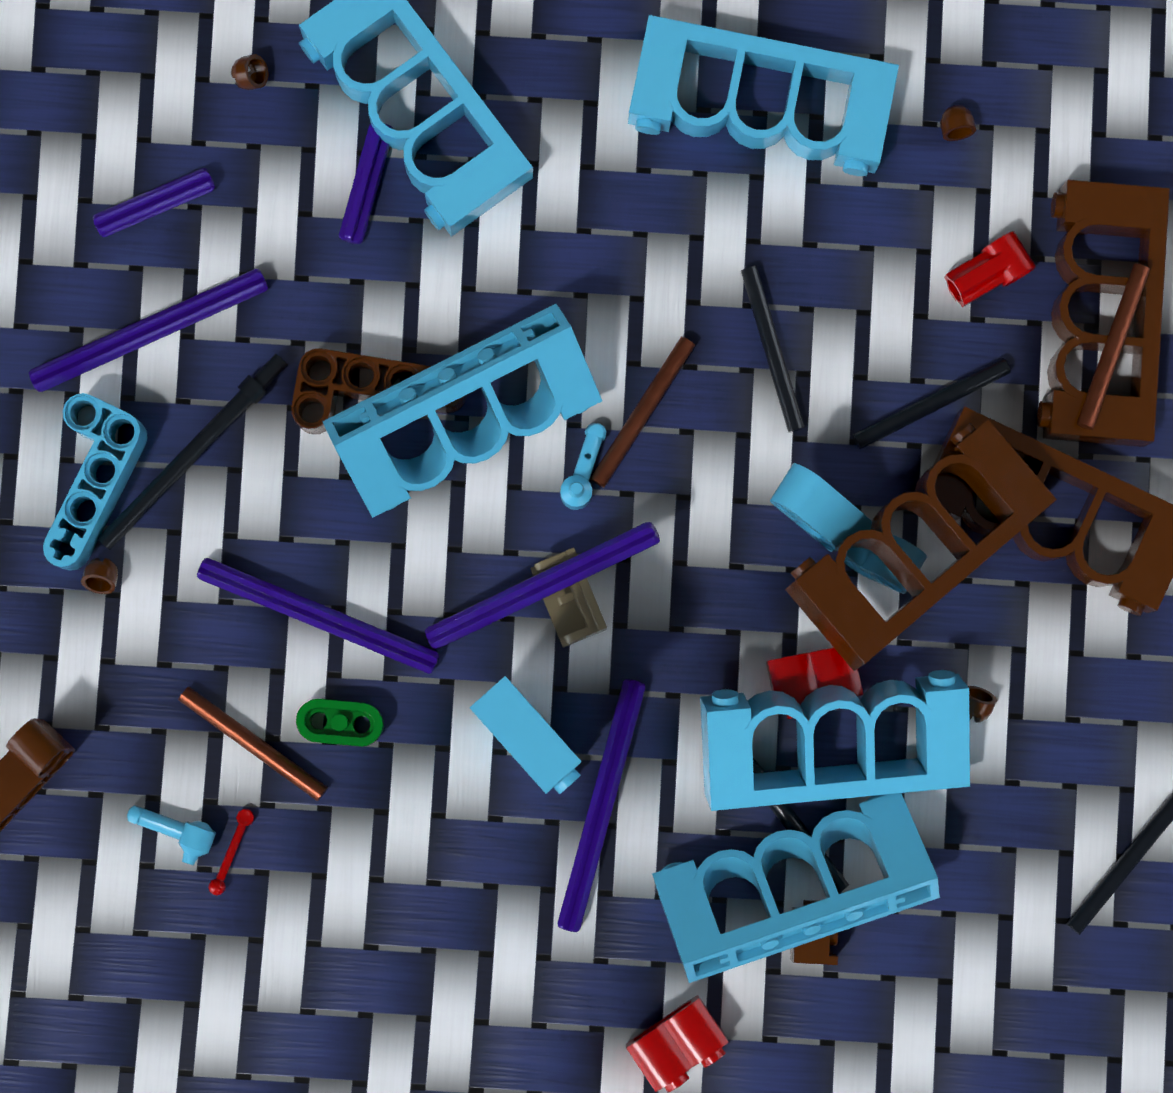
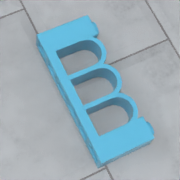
[299,0,533,237]
[628,15,899,176]
[322,304,602,518]
[700,670,970,811]
[470,676,582,794]
[652,793,940,983]

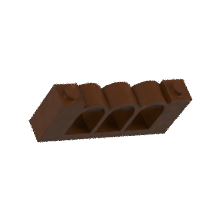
[1037,180,1170,447]
[933,406,1173,616]
[785,420,1057,671]

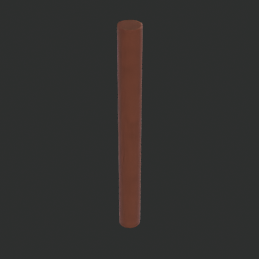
[1077,264,1150,430]
[590,336,695,488]
[178,686,328,801]

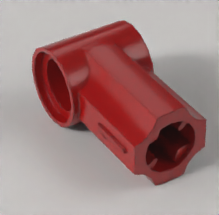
[944,231,1036,308]

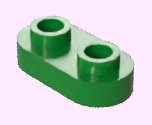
[296,699,384,746]

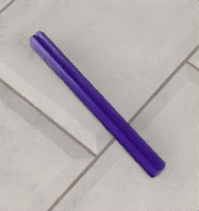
[29,269,268,392]
[425,522,660,649]
[197,558,439,674]
[558,679,645,932]

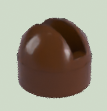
[231,54,268,90]
[940,105,976,141]
[81,558,118,594]
[968,686,997,723]

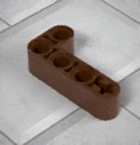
[291,348,467,435]
[0,718,75,832]

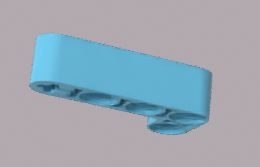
[43,393,148,571]
[770,463,927,594]

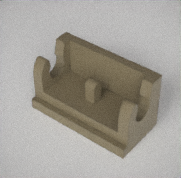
[530,547,607,648]

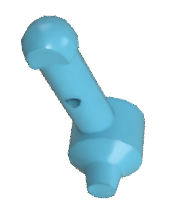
[560,423,607,510]
[127,805,216,865]

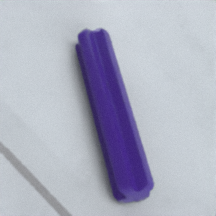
[339,123,393,244]
[93,168,215,237]

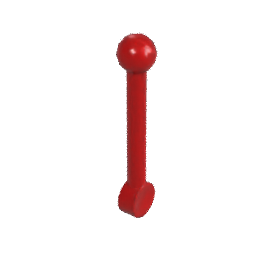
[208,809,255,896]

